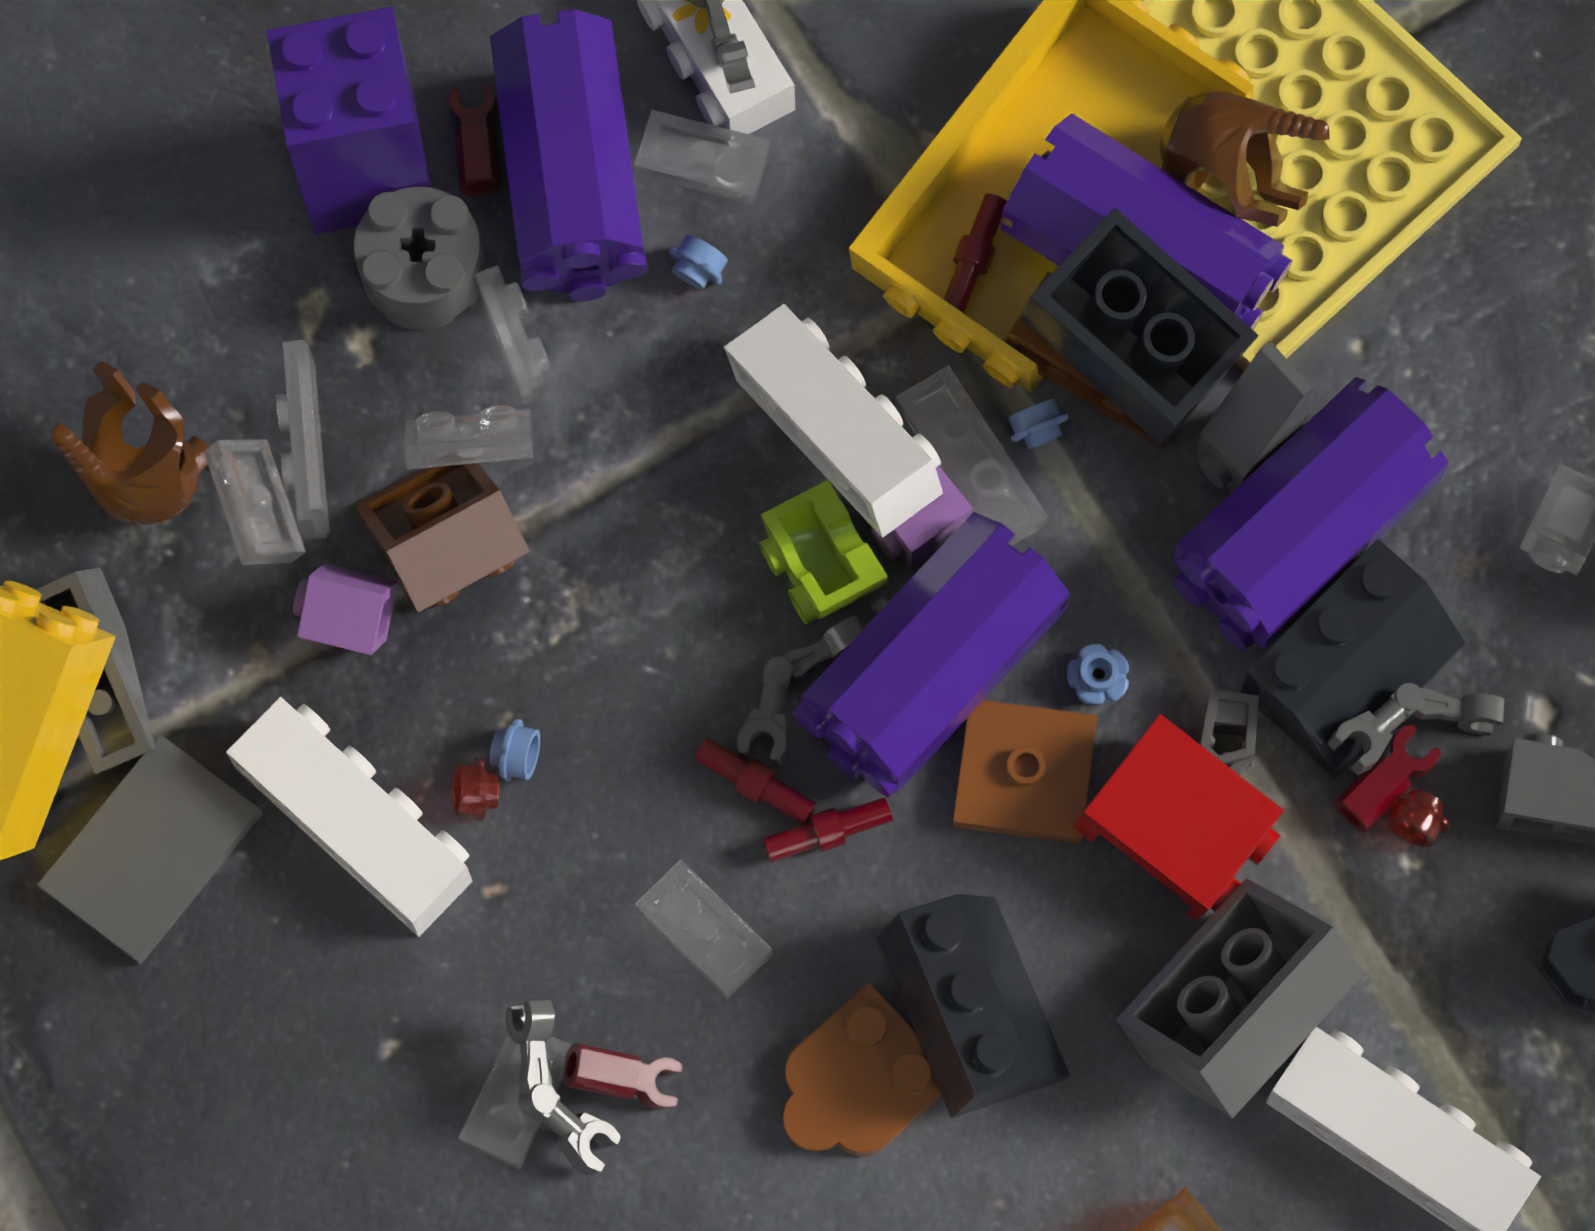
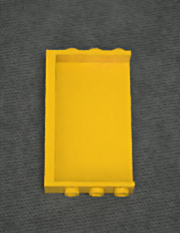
[849,0,1254,393]

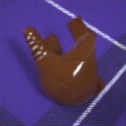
[1159,91,1330,227]
[51,361,220,526]

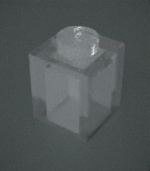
[1519,464,1595,575]

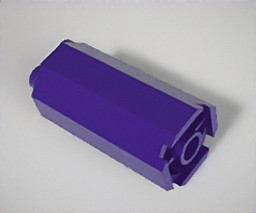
[490,9,647,301]
[1000,113,1293,330]
[1172,377,1449,651]
[792,512,1070,798]

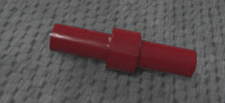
[944,193,1007,314]
[694,738,817,824]
[763,797,893,863]

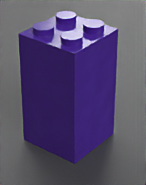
[266,6,432,234]

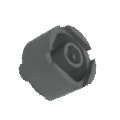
[354,187,486,330]

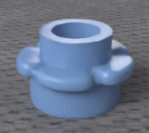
[669,235,728,290]
[1008,398,1069,450]
[1066,644,1129,706]
[490,719,540,782]

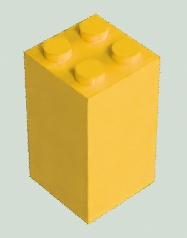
[0,581,116,860]

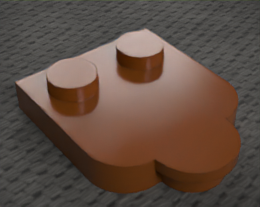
[783,982,942,1157]

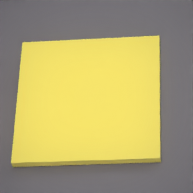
[1141,0,1522,371]

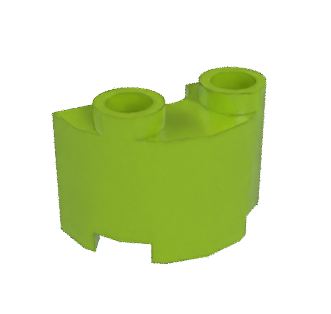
[759,480,888,624]

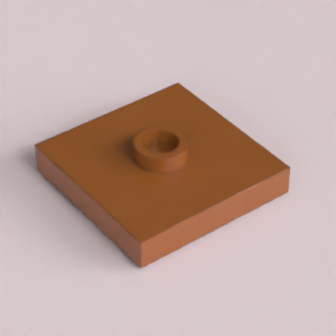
[953,700,1098,844]

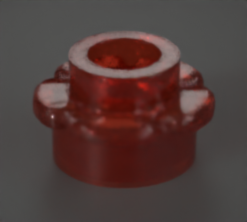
[453,758,499,821]
[1386,789,1450,847]

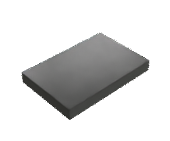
[37,734,263,965]

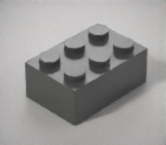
[1115,878,1364,1119]

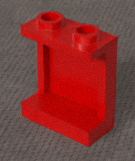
[1072,714,1285,922]

